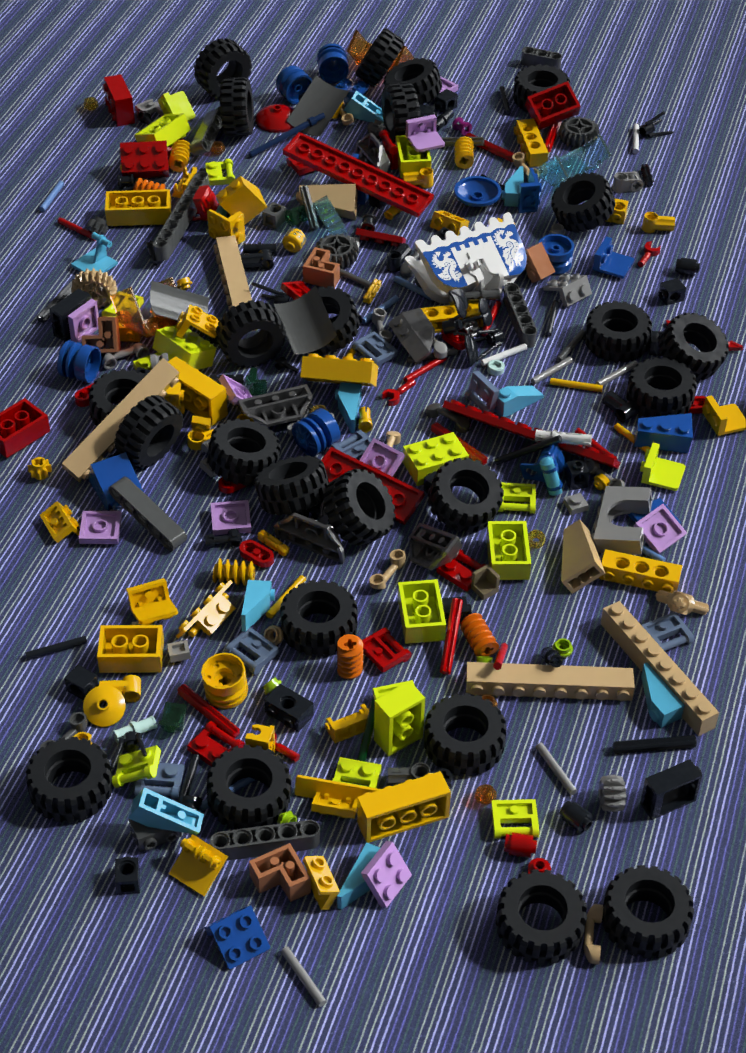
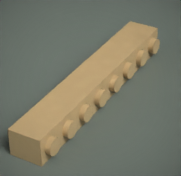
[213,235,257,331]
[62,358,180,482]
[601,601,719,736]
[466,662,635,701]

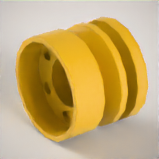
[201,653,248,709]

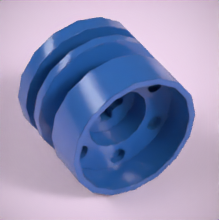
[317,43,349,83]
[57,340,101,383]
[292,408,341,457]

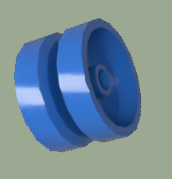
[276,65,313,104]
[539,234,574,274]

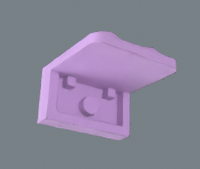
[406,114,445,152]

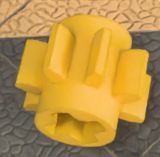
[28,457,52,480]

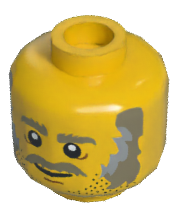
[282,228,306,253]

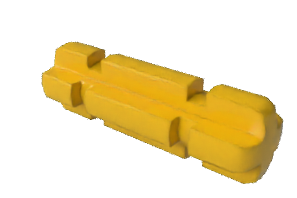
[363,279,382,304]
[257,530,290,557]

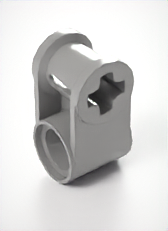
[612,171,644,193]

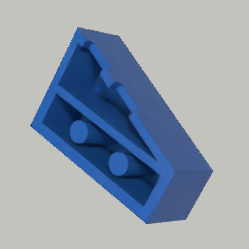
[634,413,693,453]

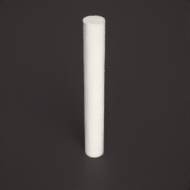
[633,124,639,154]
[480,343,528,366]

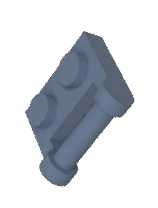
[352,331,398,368]
[465,371,500,413]
[330,430,372,460]
[642,612,694,651]
[224,627,279,675]
[135,763,185,799]

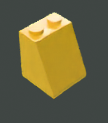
[216,176,267,225]

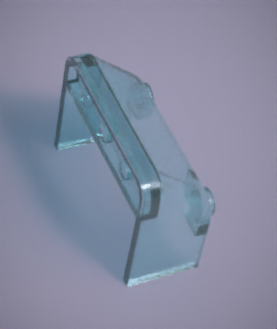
[537,134,612,188]

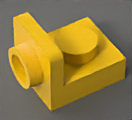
[191,415,211,441]

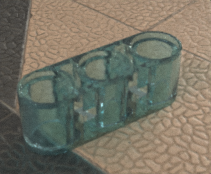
[312,195,348,235]

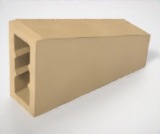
[296,184,358,220]
[561,519,605,594]

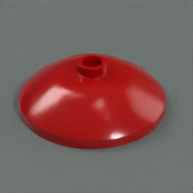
[255,104,294,133]

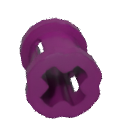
[452,117,472,136]

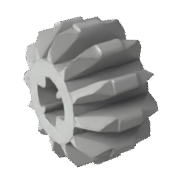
[598,775,627,812]

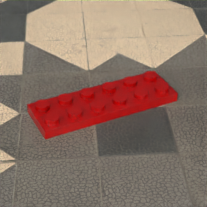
[321,447,425,525]

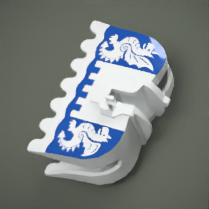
[404,212,527,304]

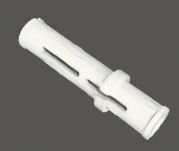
[535,429,592,446]

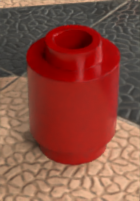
[504,832,537,858]

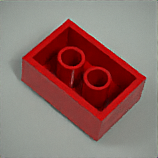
[102,74,135,127]
[525,81,581,130]
[120,140,169,179]
[0,398,50,458]

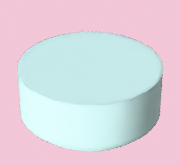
[487,360,505,376]

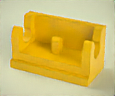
[172,167,197,198]
[325,704,369,743]
[245,724,275,755]

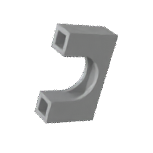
[591,486,653,555]

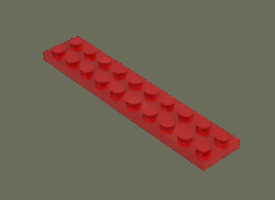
[283,132,434,218]
[442,399,621,469]

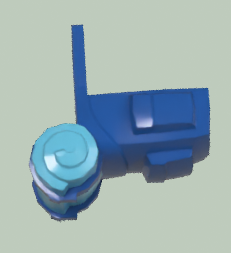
[520,444,565,496]

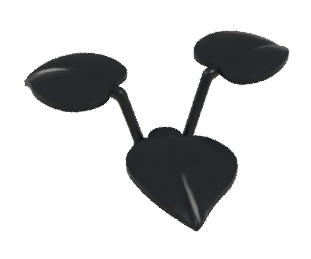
[442,289,492,367]

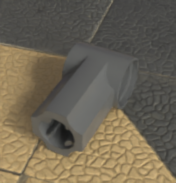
[388,762,430,786]

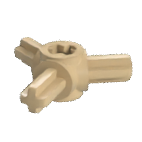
[655,590,709,615]

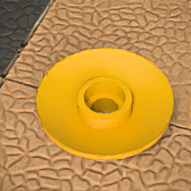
[83,685,126,727]

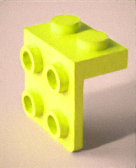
[157,91,196,121]
[640,443,686,491]

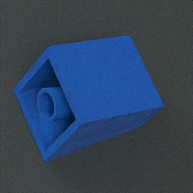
[88,452,144,511]

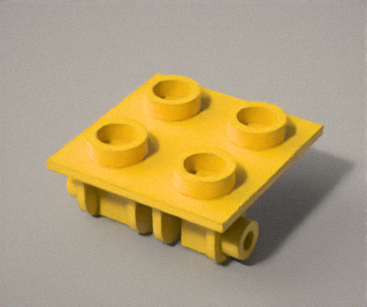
[168,834,228,897]

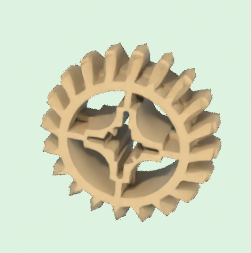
[71,268,117,309]

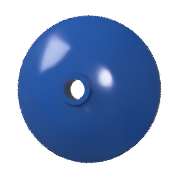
[454,176,501,207]

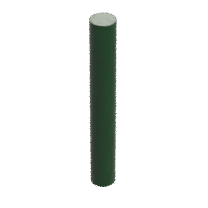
[357,699,376,761]

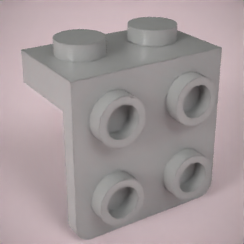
[543,273,592,307]

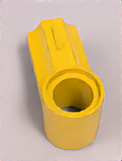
[403,167,434,188]
[641,212,675,233]
[99,675,141,703]

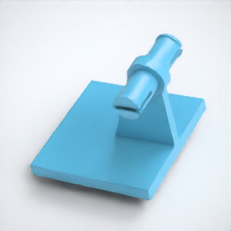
[71,232,118,273]

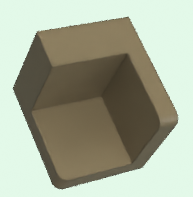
[471,564,500,600]

